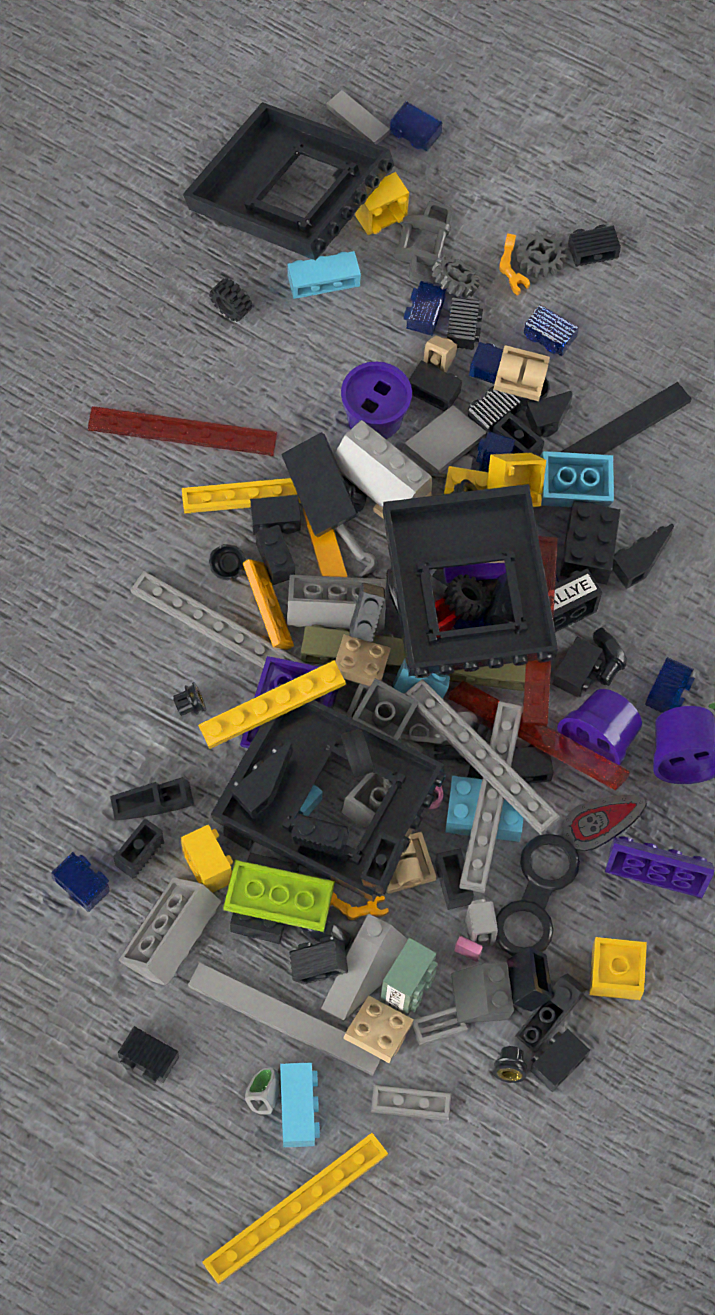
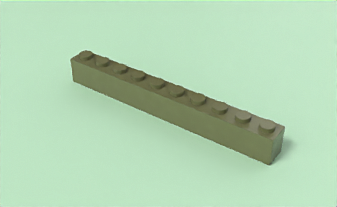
[301,625,547,694]

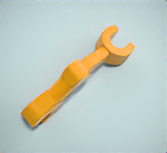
[499,233,530,295]
[330,892,389,920]

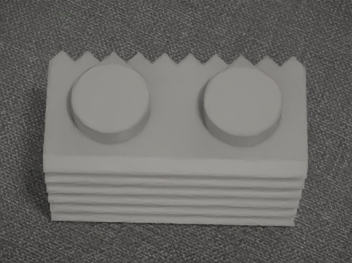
[465,899,498,947]

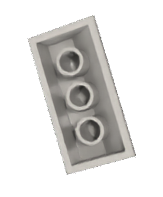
[334,420,432,508]
[287,575,386,630]
[118,877,221,985]

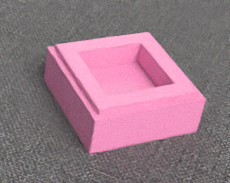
[454,936,483,962]

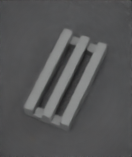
[412,1007,468,1046]

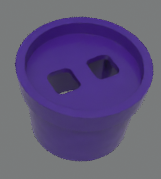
[341,361,412,439]
[557,689,642,773]
[653,706,715,784]

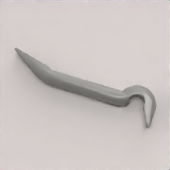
[335,524,377,578]

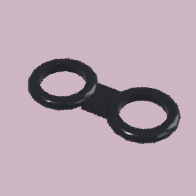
[496,834,580,956]

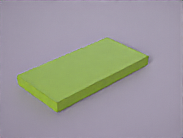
[223,860,335,932]

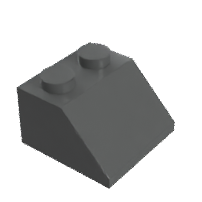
[352,678,419,741]
[451,962,514,1024]

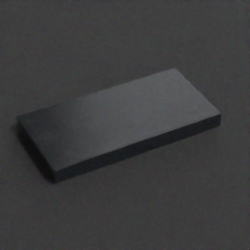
[281,432,359,537]

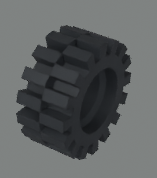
[209,278,253,322]
[443,574,491,621]

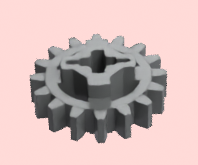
[516,231,566,278]
[431,255,480,298]

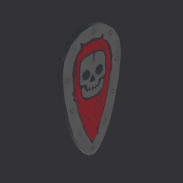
[563,795,647,851]

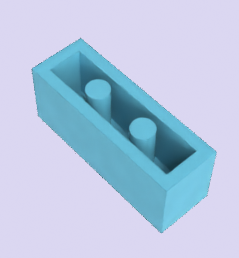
[287,251,361,299]
[280,1063,320,1147]

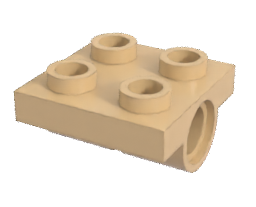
[493,345,550,401]
[335,634,391,686]
[387,831,437,894]
[344,995,414,1063]

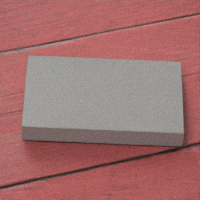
[404,405,487,475]

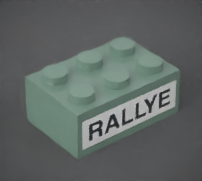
[380,938,438,1016]

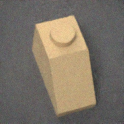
[424,335,457,372]

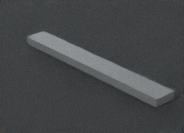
[131,571,307,668]
[404,679,560,835]
[459,701,523,893]
[188,963,381,1076]

